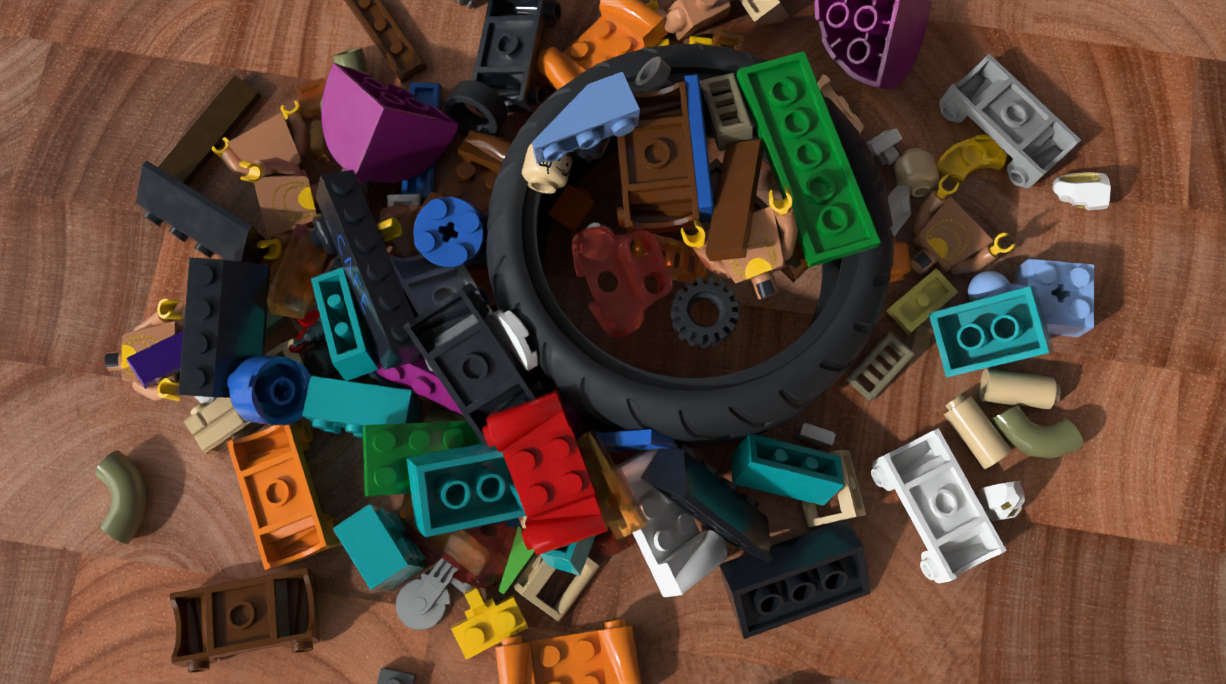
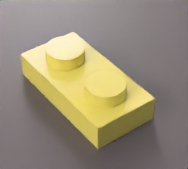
[886,268,958,335]

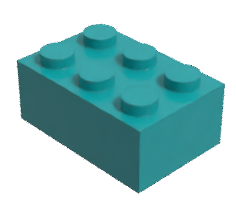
[929,286,1054,378]
[302,376,423,438]
[407,443,526,537]
[333,504,426,591]

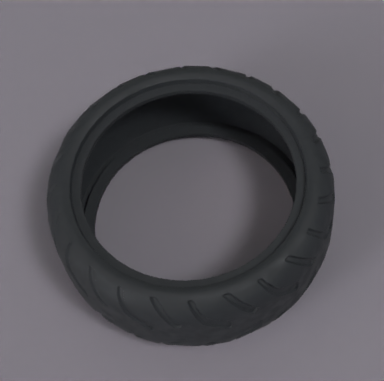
[485,44,894,448]

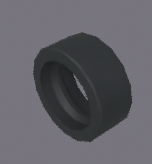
[444,80,508,136]

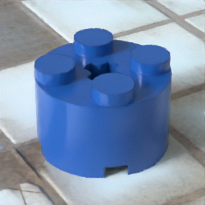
[414,197,486,267]
[227,355,310,426]

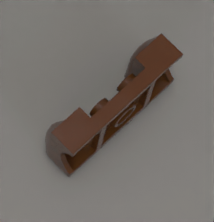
[617,82,700,236]
[417,130,512,238]
[170,568,320,673]

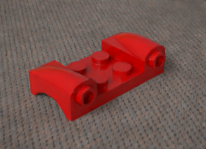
[483,389,608,556]

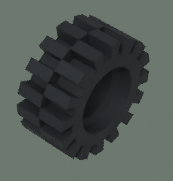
[671,277,740,348]

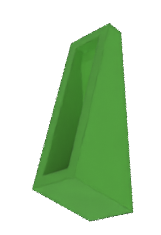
[499,524,535,594]

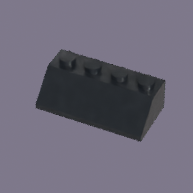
[136,160,269,264]
[179,257,271,398]
[641,443,773,563]
[719,520,871,639]

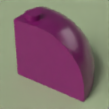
[814,0,933,89]
[321,63,459,183]

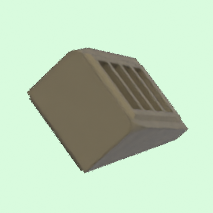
[700,73,753,151]
[845,332,915,402]

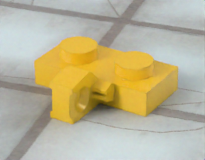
[451,585,528,660]

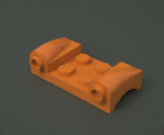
[535,0,668,91]
[227,420,340,570]
[495,619,642,684]

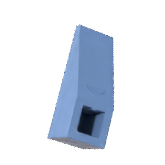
[532,72,640,164]

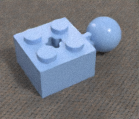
[968,259,1094,337]

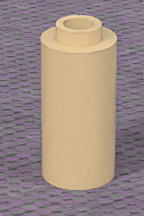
[979,369,1061,409]
[943,394,1012,469]

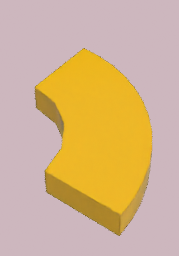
[936,134,1008,185]

